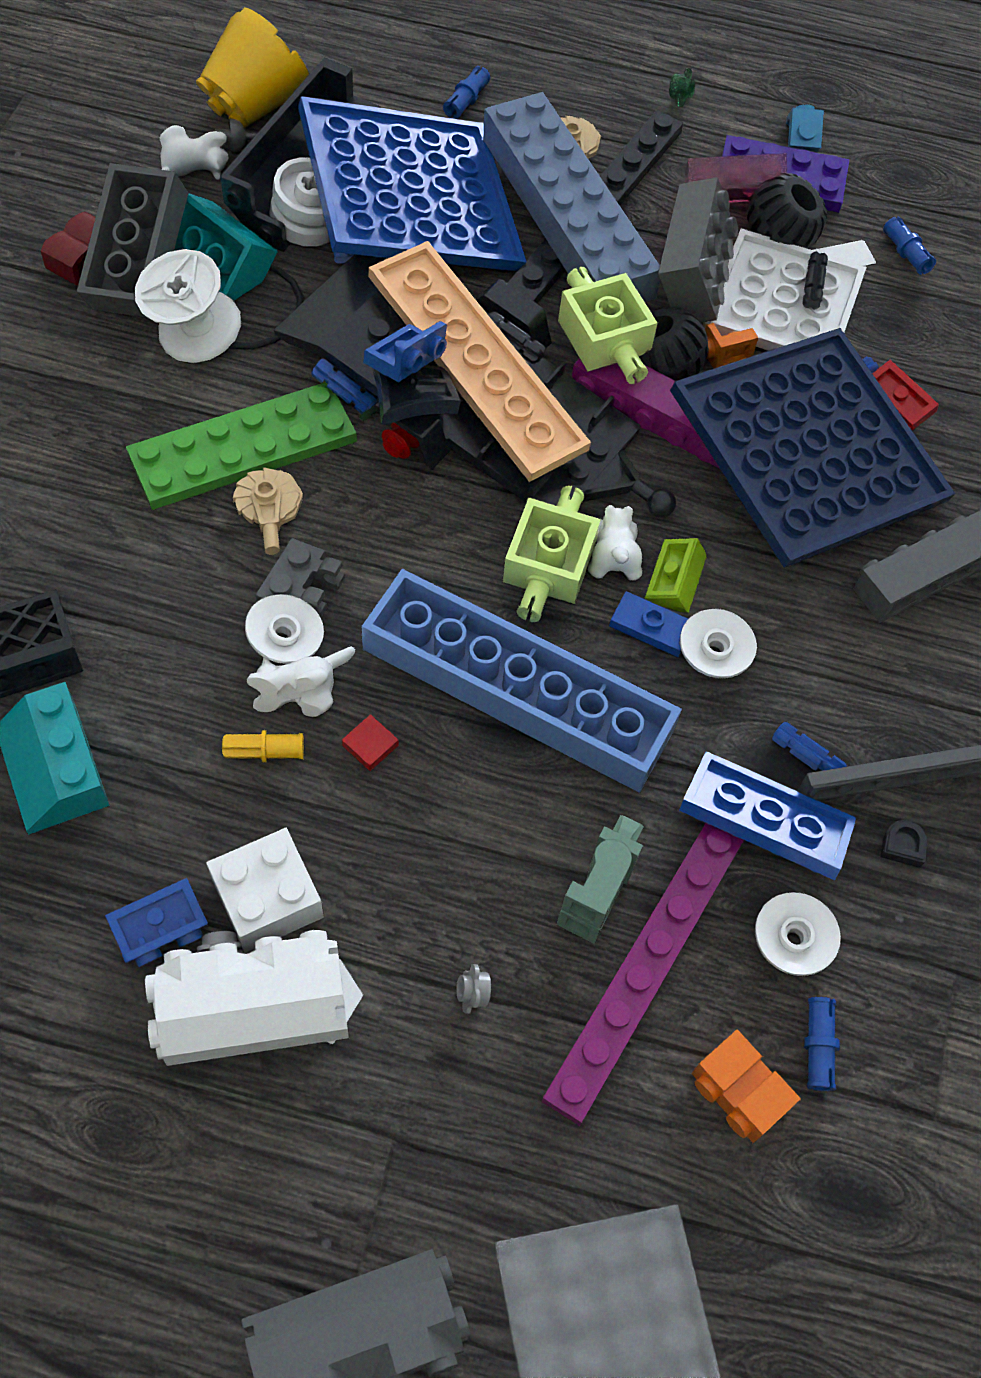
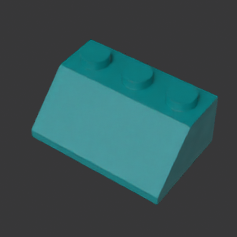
[174,193,278,301]
[0,682,110,835]

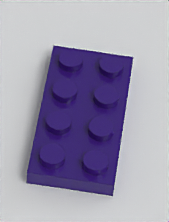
[717,135,849,213]

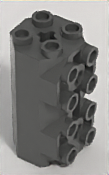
[242,1249,471,1378]

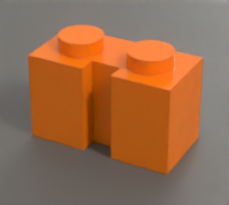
[691,1029,801,1143]

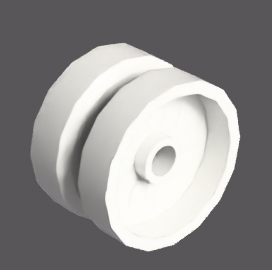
[270,157,330,246]

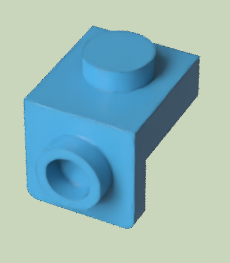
[786,105,824,152]

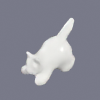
[160,125,229,180]
[588,505,642,581]
[247,646,355,717]

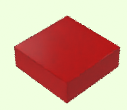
[342,714,399,771]

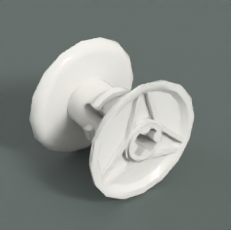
[135,249,241,363]

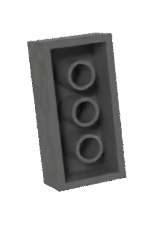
[77,163,188,318]
[658,177,738,323]

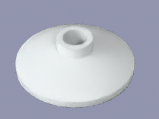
[245,594,324,664]
[680,609,757,678]
[755,892,841,976]

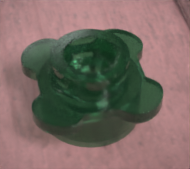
[669,68,695,107]

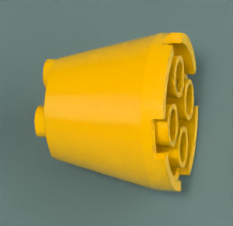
[196,7,309,128]

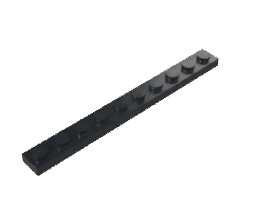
[508,110,683,304]

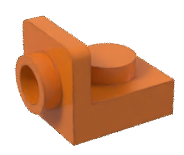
[705,323,758,369]

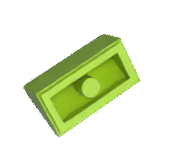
[645,538,706,613]

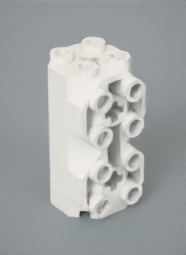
[145,930,349,1066]

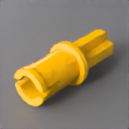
[222,730,304,762]

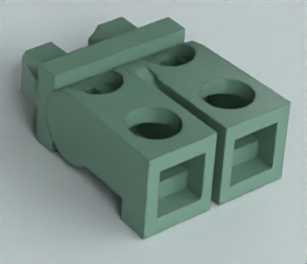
[556,815,644,944]

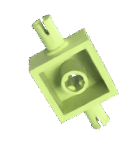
[558,267,657,384]
[503,486,601,622]

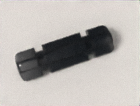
[802,251,828,310]
[488,312,546,364]

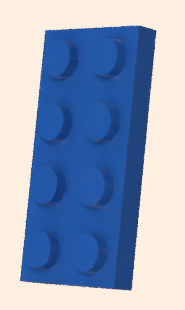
[679,751,856,880]

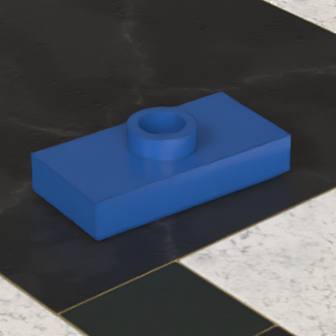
[609,591,688,657]

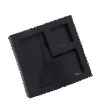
[373,365,461,425]

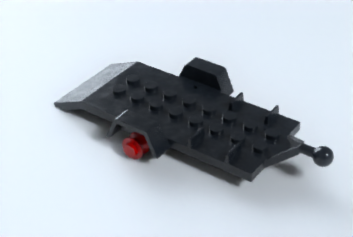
[274,254,676,518]

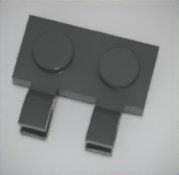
[255,538,345,618]

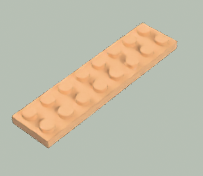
[368,241,591,482]

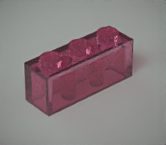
[685,153,787,202]

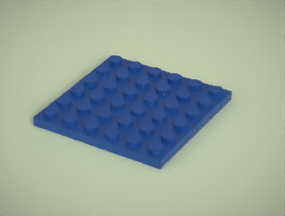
[298,96,527,271]

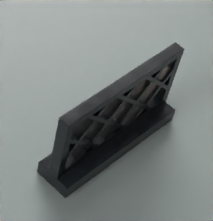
[0,589,83,698]

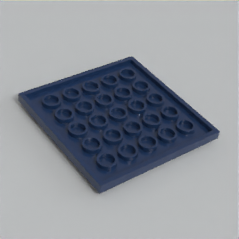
[670,328,956,568]

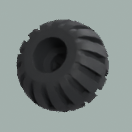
[747,173,827,249]
[639,307,708,381]

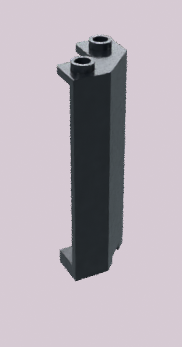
[220,57,381,252]

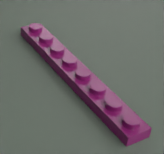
[541,823,744,1126]

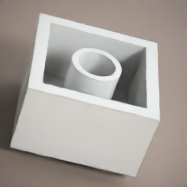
[206,828,324,953]

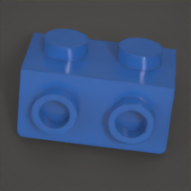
[363,321,447,382]
[105,878,208,967]

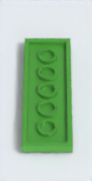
[126,382,357,510]

